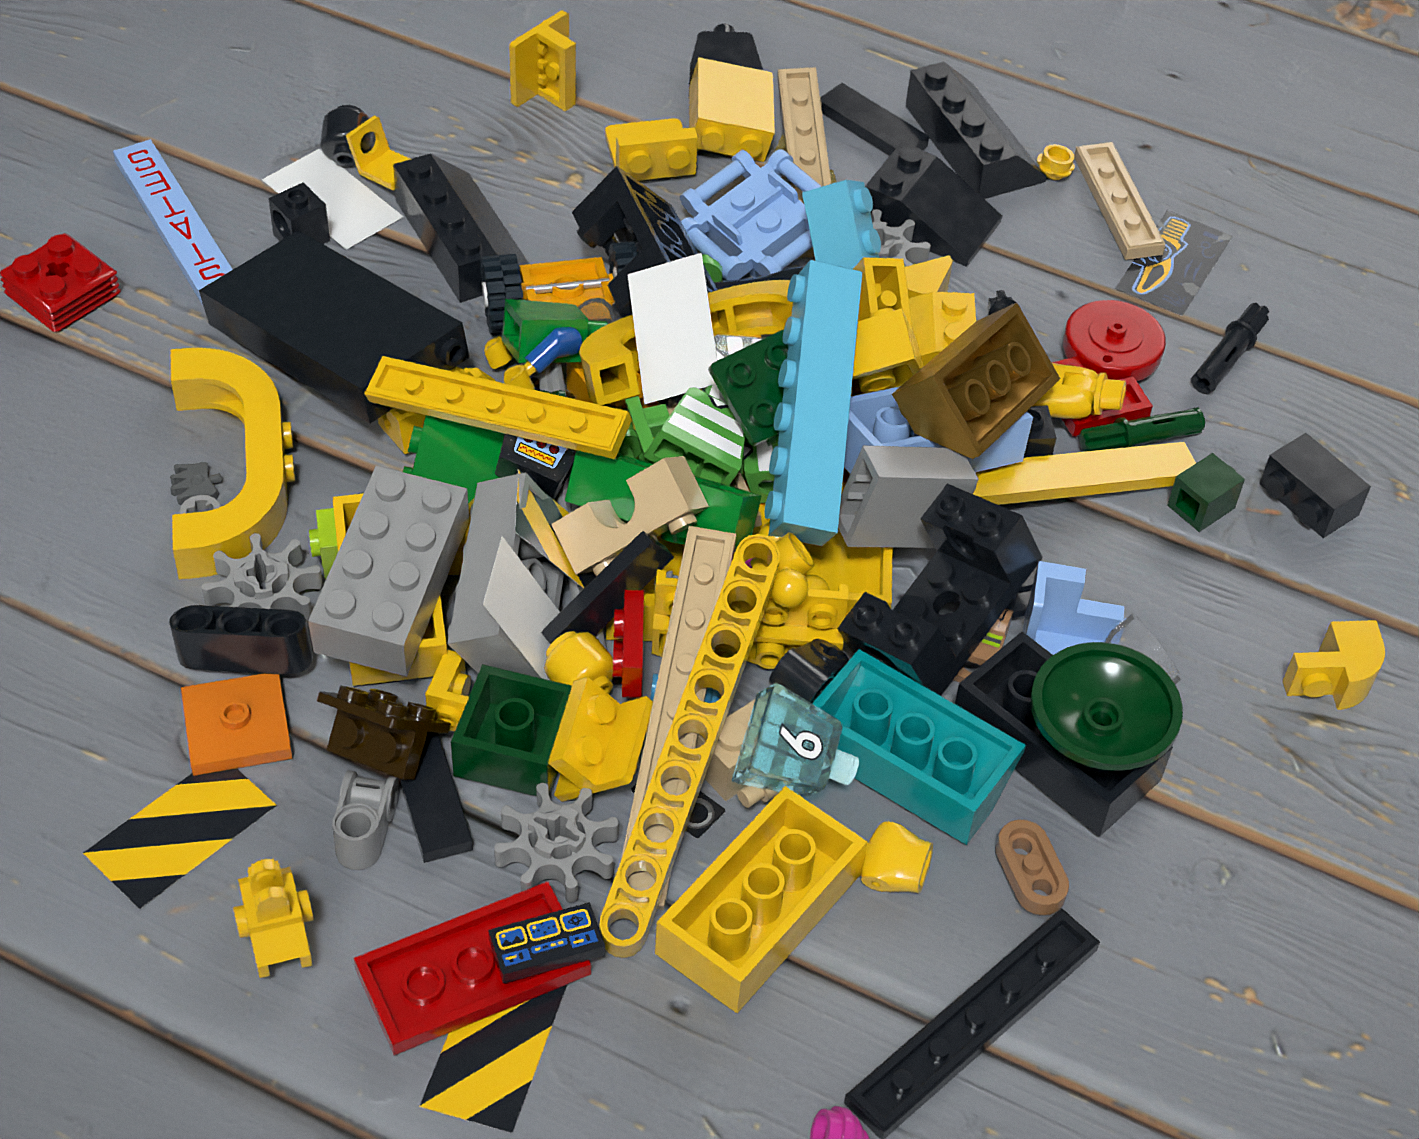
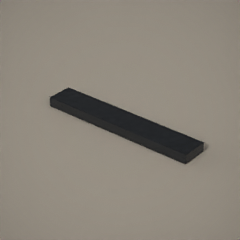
[844,908,1100,1139]

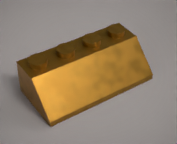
[892,303,1060,459]

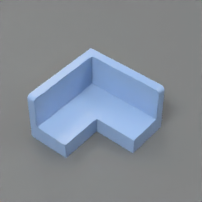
[1023,561,1125,655]

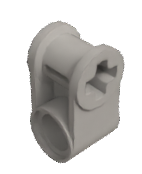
[332,770,399,870]

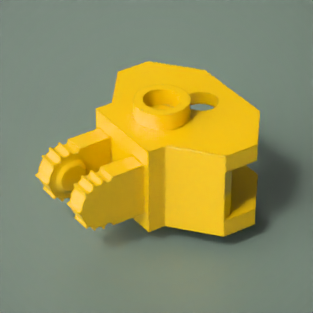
[233,858,313,978]

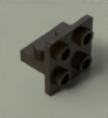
[317,686,451,780]

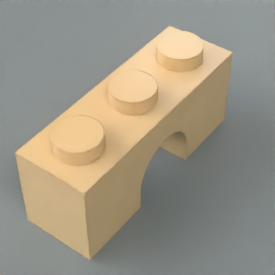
[551,456,709,576]

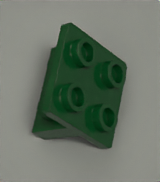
[708,330,788,447]

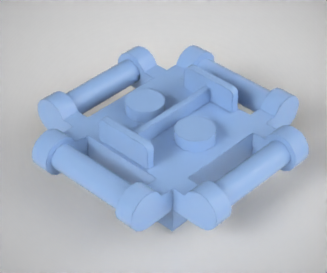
[680,149,822,281]

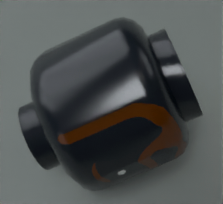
[320,105,374,167]

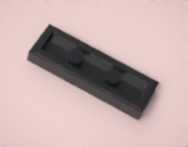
[820,82,929,156]
[541,531,674,644]
[398,732,473,863]

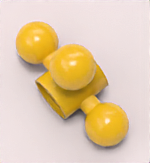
[750,522,830,608]

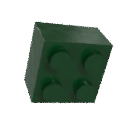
[451,664,572,796]

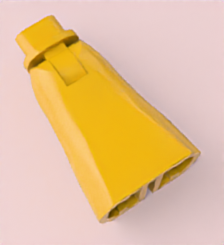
[1033,363,1126,419]

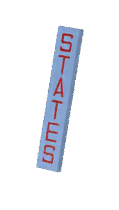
[113,139,233,307]

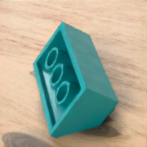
[804,649,1026,845]

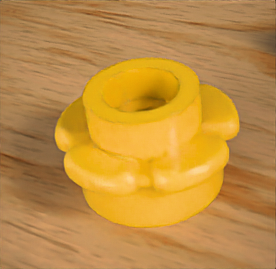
[1037,144,1075,180]

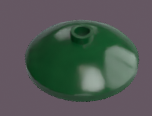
[1031,642,1183,770]

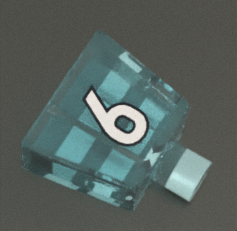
[731,683,859,797]

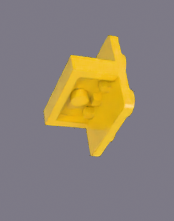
[509,10,576,112]
[548,677,653,802]

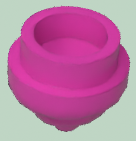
[810,1106,869,1139]

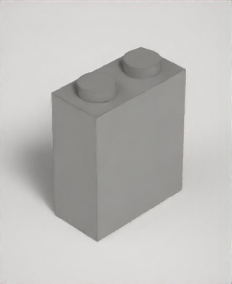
[838,445,979,548]

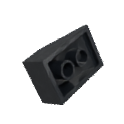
[865,142,1003,267]

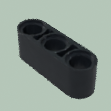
[169,605,313,675]

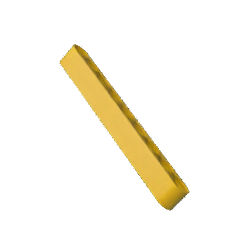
[599,534,780,958]

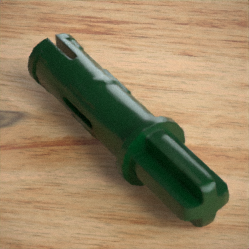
[1079,407,1205,451]

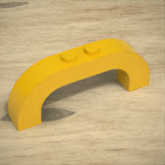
[579,280,793,405]
[171,348,295,579]

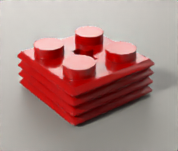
[0,233,121,332]

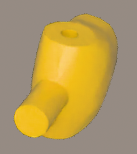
[861,821,933,893]

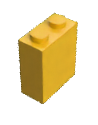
[689,57,775,162]

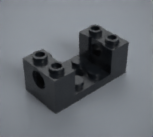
[572,166,717,318]
[837,483,1043,696]

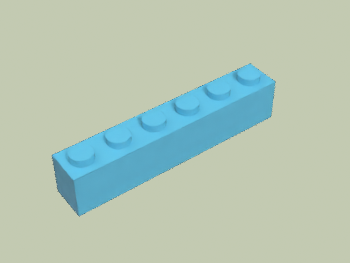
[764,260,862,546]

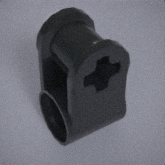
[769,639,849,710]

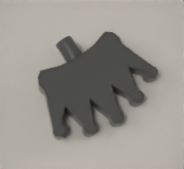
[170,462,222,505]

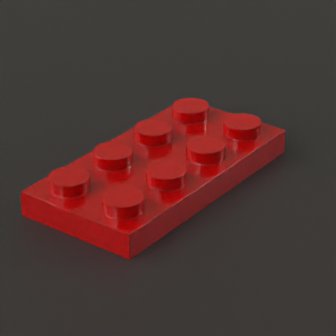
[353,881,591,1055]

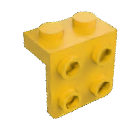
[605,118,698,181]

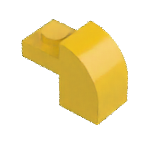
[1283,620,1385,710]

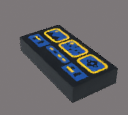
[488,902,605,984]

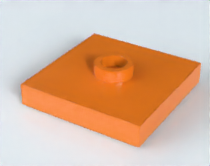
[181,673,293,776]

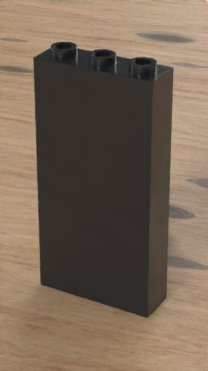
[199,230,470,424]

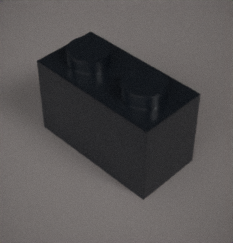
[1259,433,1371,538]

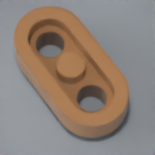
[996,820,1069,915]

